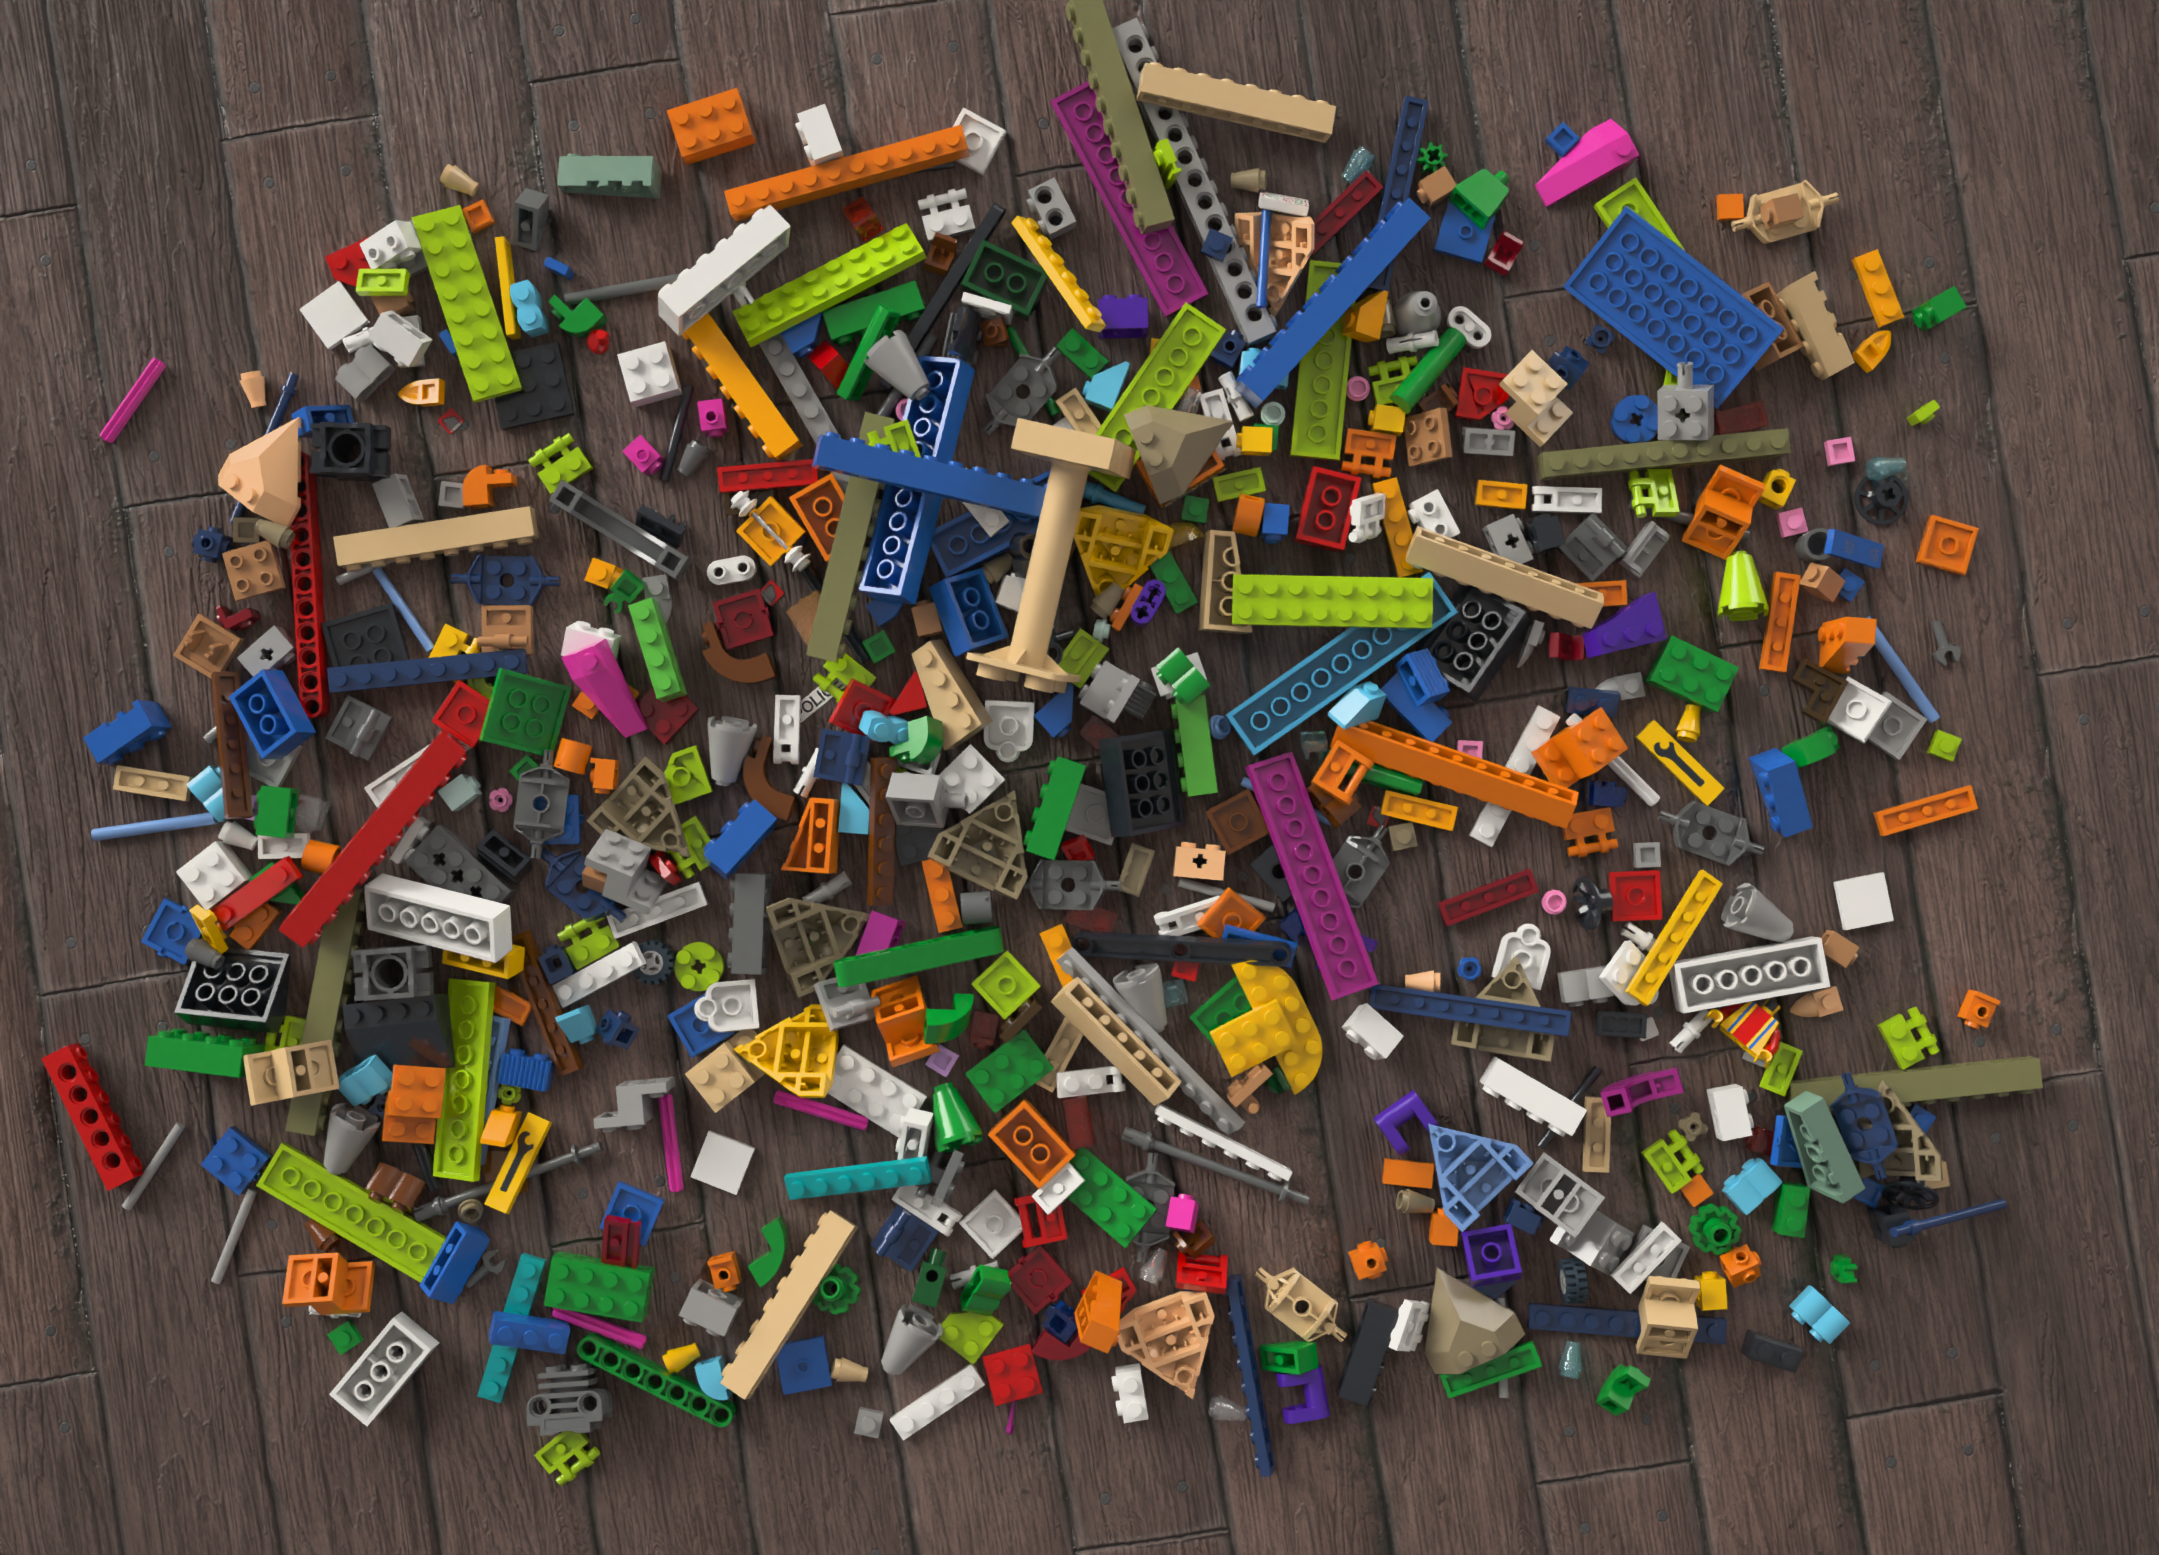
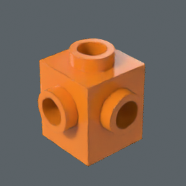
[1348,1241,1388,1280]
[1719,1244,1762,1288]

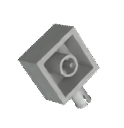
[1657,362,1714,440]
[886,772,969,828]

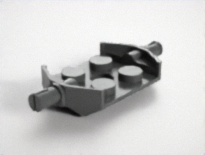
[983,347,1062,436]
[513,750,572,859]
[1657,801,1764,865]
[1333,824,1390,908]
[1022,860,1122,910]
[1125,1152,1175,1263]

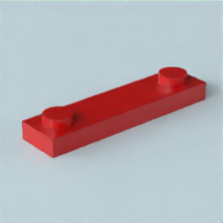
[717,459,818,493]
[211,856,303,931]

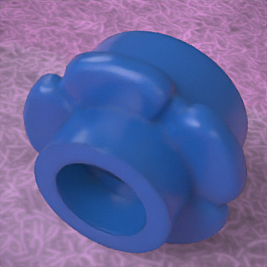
[1457,957,1482,981]

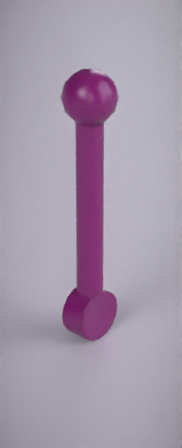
[1006,1400,1016,1435]

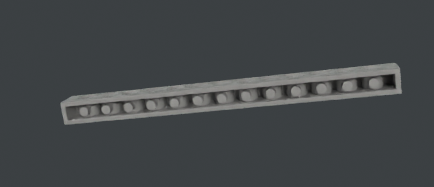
[1112,18,1278,348]

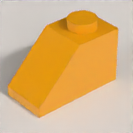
[1342,290,1388,343]
[480,1104,522,1147]

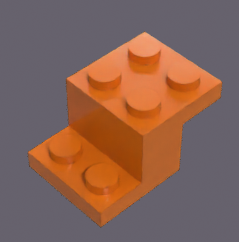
[1682,465,1765,560]
[1531,707,1628,788]
[870,975,940,1068]
[381,1065,446,1144]
[282,1253,375,1315]

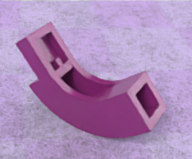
[1600,1067,1684,1117]

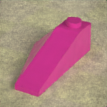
[1535,119,1639,207]
[561,638,648,738]

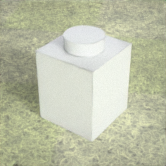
[994,573,1022,612]

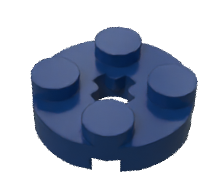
[1610,395,1658,444]

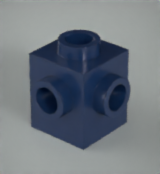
[1548,345,1590,390]
[192,526,233,563]
[596,1009,640,1050]

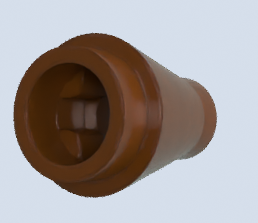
[304,1218,341,1253]

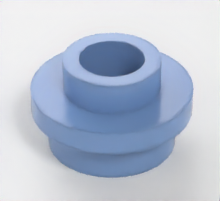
[1209,715,1231,740]

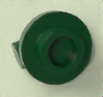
[1265,1066,1291,1095]

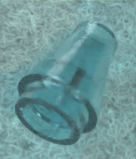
[1341,146,1375,184]
[1865,457,1906,481]
[1557,1341,1582,1379]

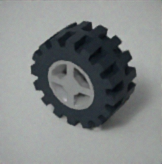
[632,940,676,985]
[1557,1258,1588,1304]

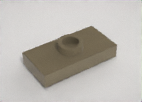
[1117,843,1155,897]

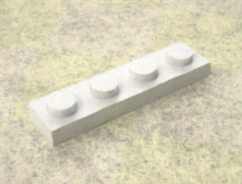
[607,881,709,939]
[552,942,647,1008]
[890,1363,985,1441]

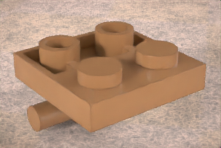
[477,605,533,655]
[1226,1062,1273,1114]

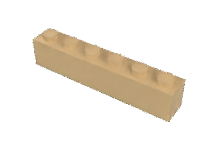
[1051,977,1182,1106]

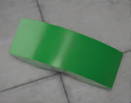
[923,993,974,1044]
[747,1215,788,1288]

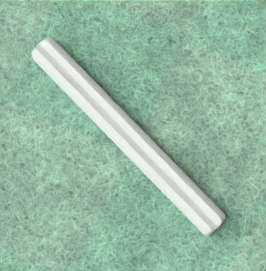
[1566,714,1660,806]

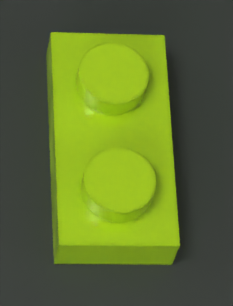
[356,269,410,296]
[1212,467,1266,503]
[1759,1042,1803,1097]

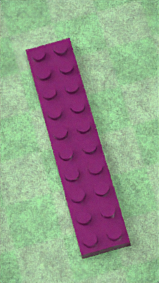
[1050,81,1208,318]
[1245,752,1379,1001]

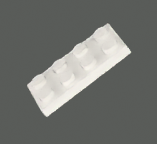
[828,1044,927,1138]

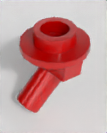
[587,329,609,354]

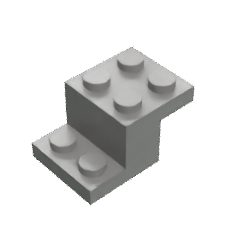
[1078,660,1140,724]
[584,829,668,915]
[594,1077,675,1132]
[1515,1152,1605,1238]
[1550,1210,1635,1275]

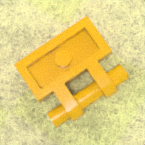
[429,624,481,683]

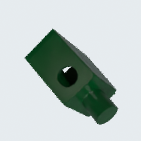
[912,1248,947,1308]

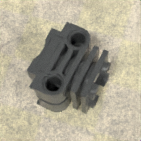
[351,944,435,1001]
[526,1363,613,1436]

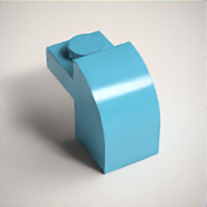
[695,1355,732,1400]

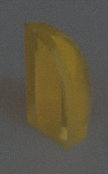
[1167,521,1205,551]

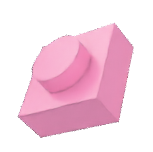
[1824,437,1855,466]
[1776,508,1808,538]
[1456,740,1483,759]

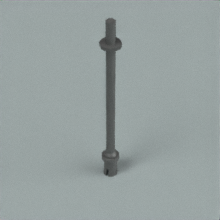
[1120,1126,1310,1205]
[413,1142,603,1222]

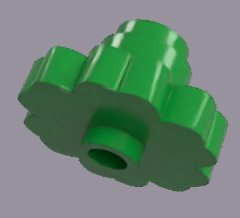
[1688,1203,1741,1255]
[813,1263,862,1315]

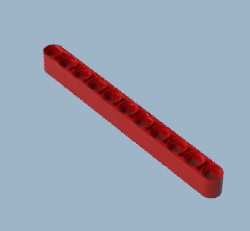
[290,451,330,719]

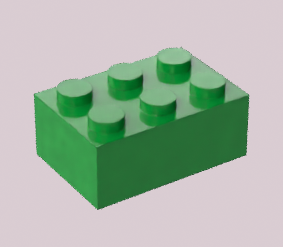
[1644,636,1739,713]

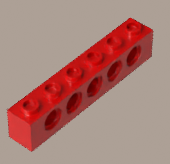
[41,1043,143,1191]

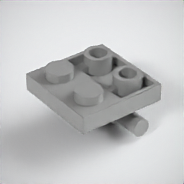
[814,977,880,1031]

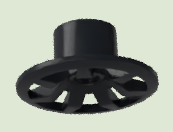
[1854,472,1908,525]
[1573,877,1613,930]
[1882,1176,1939,1210]

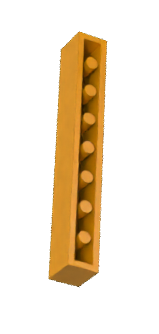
[681,313,803,462]

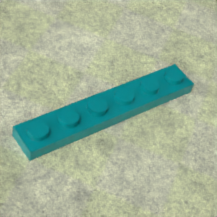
[784,1156,933,1200]
[477,1253,547,1403]

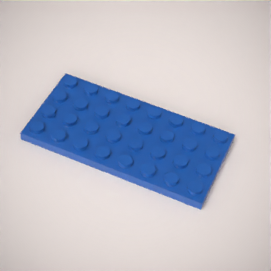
[1563,206,1785,409]

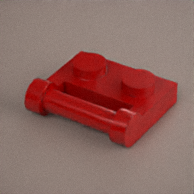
[1014,1194,1068,1248]
[1175,1249,1228,1294]

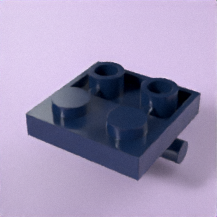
[813,728,871,786]
[870,1204,939,1272]

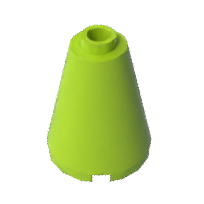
[1717,551,1769,621]

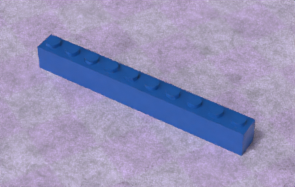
[812,432,1047,520]

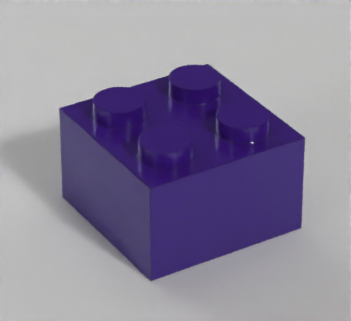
[1098,294,1148,339]
[1461,1224,1522,1288]

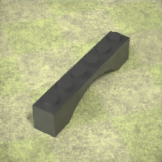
[549,480,693,581]

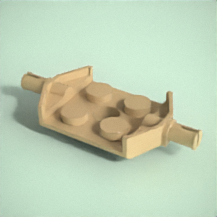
[1731,180,1839,244]
[1255,1267,1347,1342]

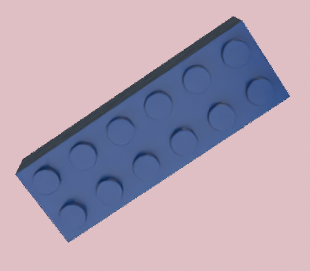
[930,470,1050,578]

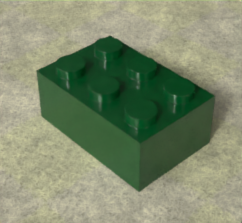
[961,239,1050,322]

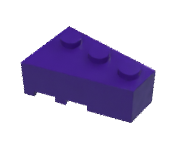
[1582,591,1667,658]

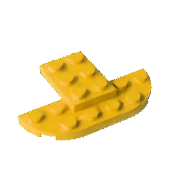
[1209,961,1322,1095]

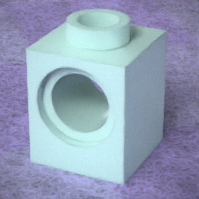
[438,774,482,811]

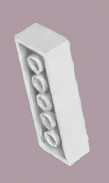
[658,205,791,336]
[364,873,512,963]
[1669,936,1830,1013]

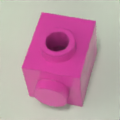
[697,398,729,438]
[622,435,665,476]
[1166,1194,1199,1234]

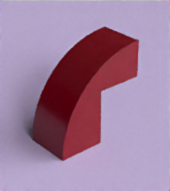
[1032,1326,1091,1360]

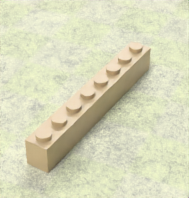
[1136,62,1336,143]
[333,506,539,572]
[1405,526,1604,629]
[720,1210,859,1400]

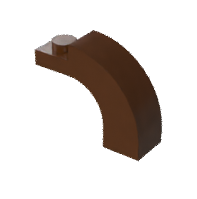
[701,621,778,684]
[743,735,797,821]

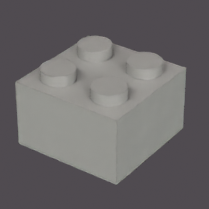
[679,1278,744,1337]

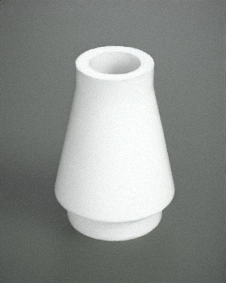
[218,820,258,851]

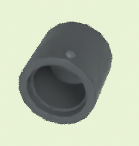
[1795,528,1830,563]
[961,891,993,925]

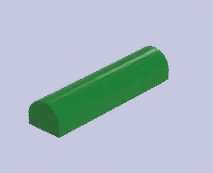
[836,304,900,401]
[1389,327,1467,414]
[1324,750,1423,797]

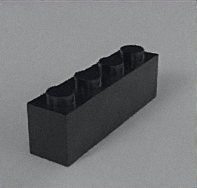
[1336,1297,1399,1406]

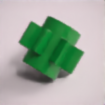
[1416,142,1448,173]

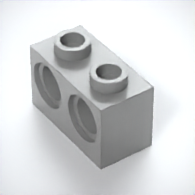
[1026,177,1076,240]

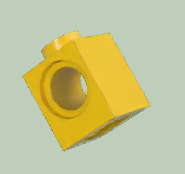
[1368,404,1406,437]
[1236,426,1273,456]
[1758,469,1796,510]
[1694,1271,1727,1311]

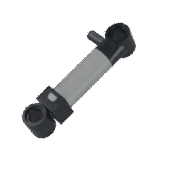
[1009,532,1075,664]

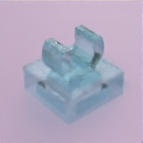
[1300,731,1328,759]
[1162,978,1188,1008]

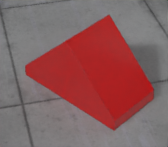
[807,340,849,390]
[889,671,928,716]

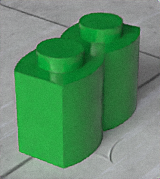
[1155,648,1211,706]
[960,1265,1011,1316]

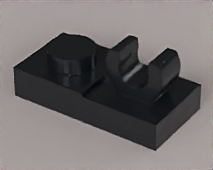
[635,504,687,548]

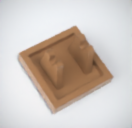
[1404,408,1453,467]
[222,540,286,602]
[173,613,244,679]

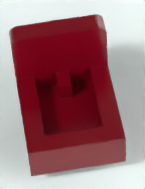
[1484,231,1524,277]
[216,605,261,631]
[1548,632,1586,661]

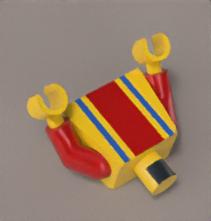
[1705,998,1781,1068]

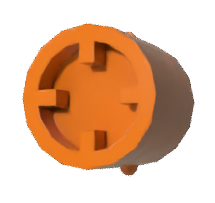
[553,738,593,775]
[301,839,343,874]

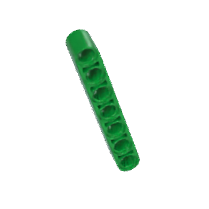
[833,926,1004,987]
[577,1333,736,1427]

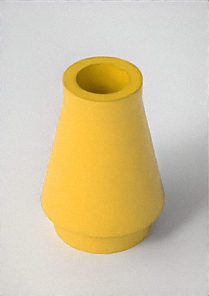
[1675,704,1701,742]
[662,1343,701,1374]

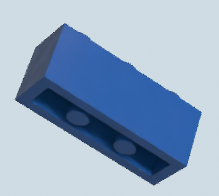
[1380,671,1452,742]
[419,1221,490,1304]
[488,1311,570,1354]

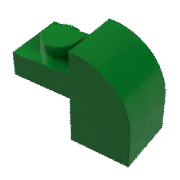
[548,295,608,338]
[889,716,943,765]
[1781,725,1840,768]
[1595,1364,1651,1416]

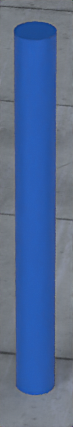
[1256,210,1272,309]

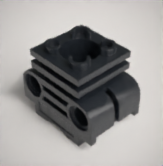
[310,422,392,482]

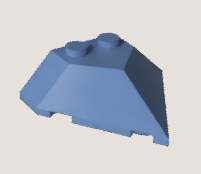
[1428,1124,1534,1232]

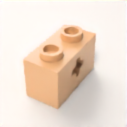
[1173,842,1226,881]

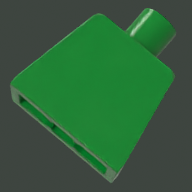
[1449,169,1509,230]

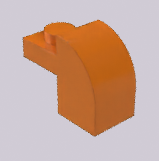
[463,465,517,509]
[1232,493,1265,537]

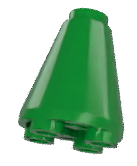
[933,1082,983,1154]

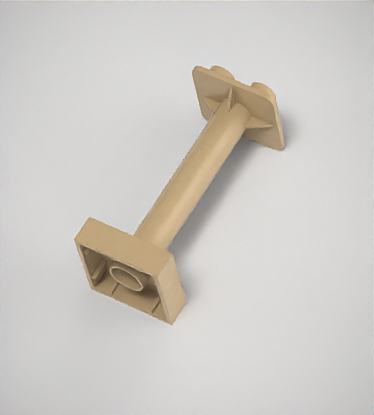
[966,418,1136,693]

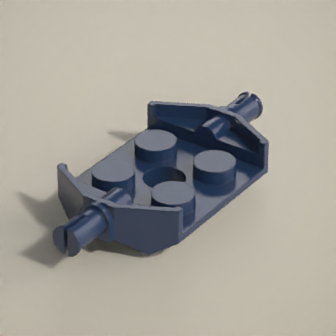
[450,554,561,606]
[541,848,628,923]
[1829,1072,1899,1180]

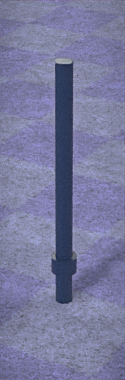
[1890,1199,2007,1238]

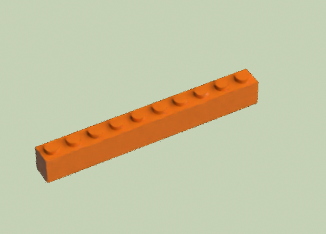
[724,125,970,222]
[1330,721,1579,829]

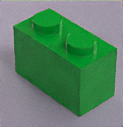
[1911,286,1967,332]
[254,785,299,838]
[1771,1181,1810,1238]

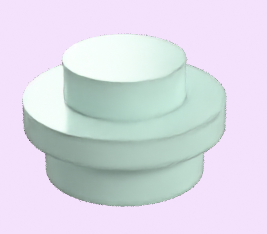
[1260,402,1285,426]
[1093,618,1111,643]

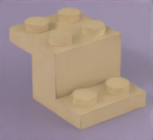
[1499,350,1573,447]
[685,1030,766,1113]
[243,1040,340,1106]
[1636,1276,1700,1359]

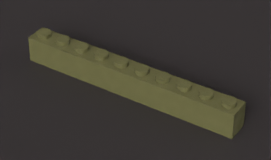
[1065,0,1175,235]
[806,412,896,664]
[1537,428,1791,481]
[285,889,366,1136]
[1787,1056,2043,1114]

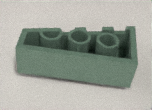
[557,154,662,199]
[1784,1091,1865,1203]

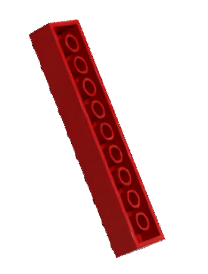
[278,729,467,948]

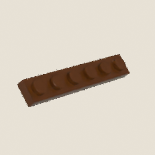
[211,672,253,819]
[867,757,897,906]
[512,930,584,1077]

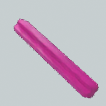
[100,358,166,443]
[773,1090,869,1130]
[658,1094,684,1192]
[552,1308,647,1350]

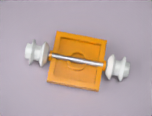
[731,491,811,572]

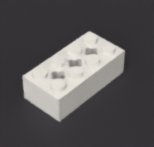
[1480,1056,1587,1137]
[329,1312,439,1426]

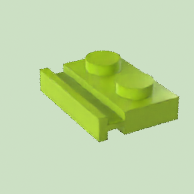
[1152,138,1182,190]
[1058,628,1109,689]

